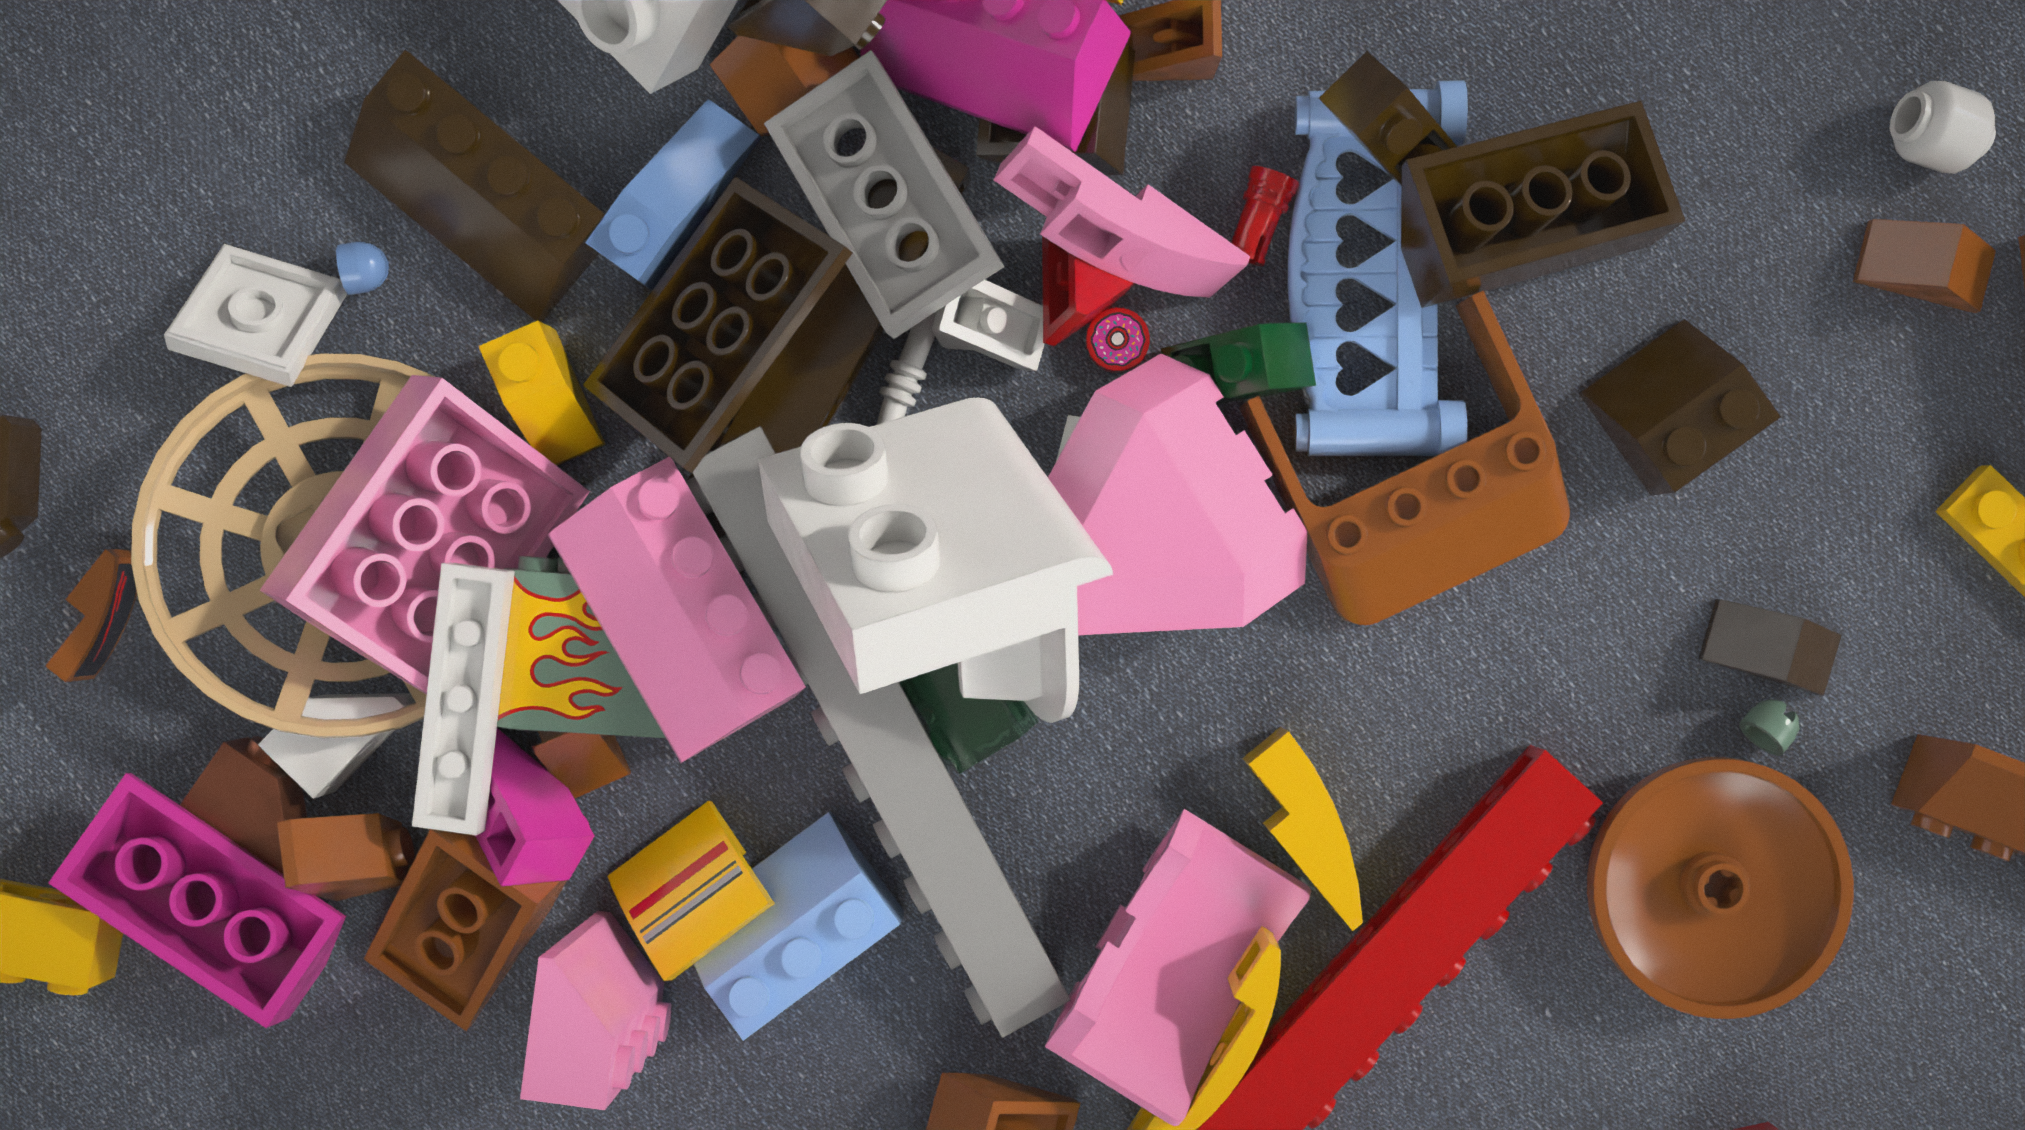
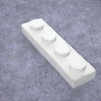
[412,562,515,835]

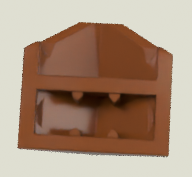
[710,35,859,136]

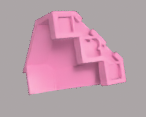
[1048,354,1308,635]

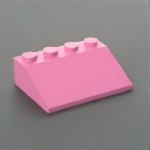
[260,375,590,695]

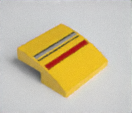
[607,801,775,981]

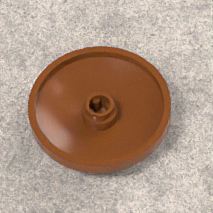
[1587,757,1854,1019]

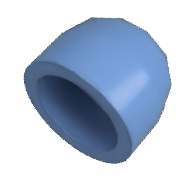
[336,242,389,295]

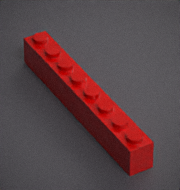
[1196,745,1603,1130]

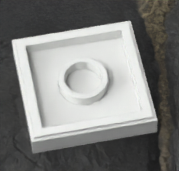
[164,244,347,387]

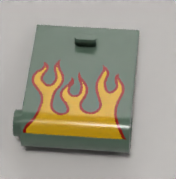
[497,556,666,738]

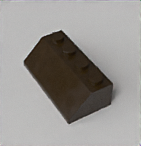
[344,49,605,322]
[1401,100,1686,308]

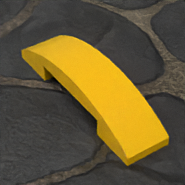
[1127,926,1281,1130]

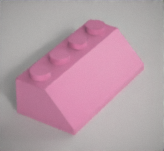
[548,457,806,763]
[520,911,671,1110]

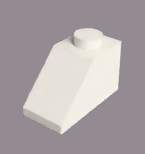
[258,693,415,799]

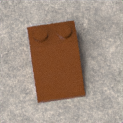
[364,829,567,1031]

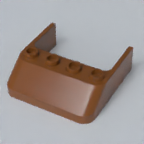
[1239,291,1570,625]

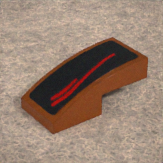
[46,549,137,682]

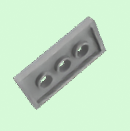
[764,50,1005,339]

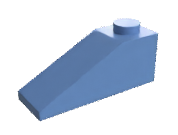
[585,99,761,291]

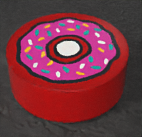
[1086,308,1150,373]

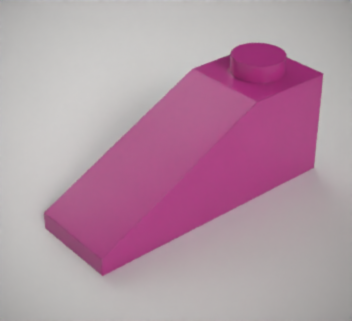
[475,728,594,886]

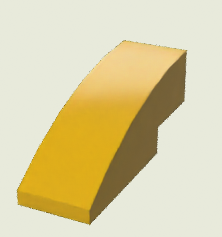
[1242,727,1363,931]

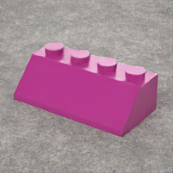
[861,0,1131,152]
[48,773,346,1028]

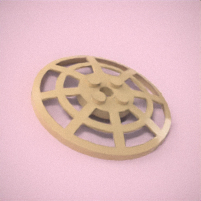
[131,354,435,738]

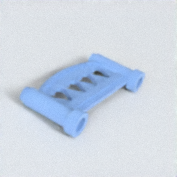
[1288,80,1468,457]

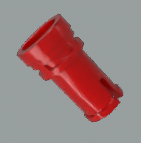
[1231,166,1300,267]

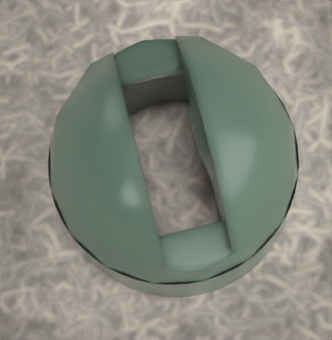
[1739,699,1800,756]

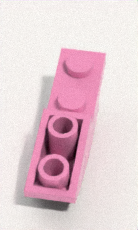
[994,127,1250,298]

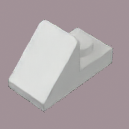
[932,280,1045,371]

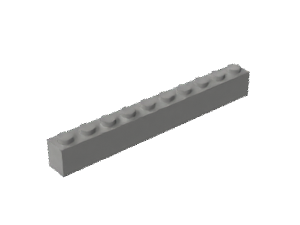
[685,426,1070,1038]

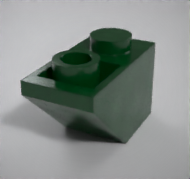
[1160,322,1316,404]

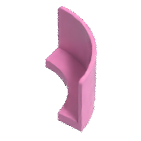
[1045,809,1311,1126]

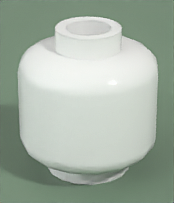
[1890,81,1995,174]

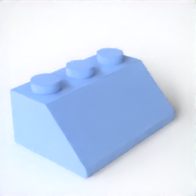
[694,811,905,1041]

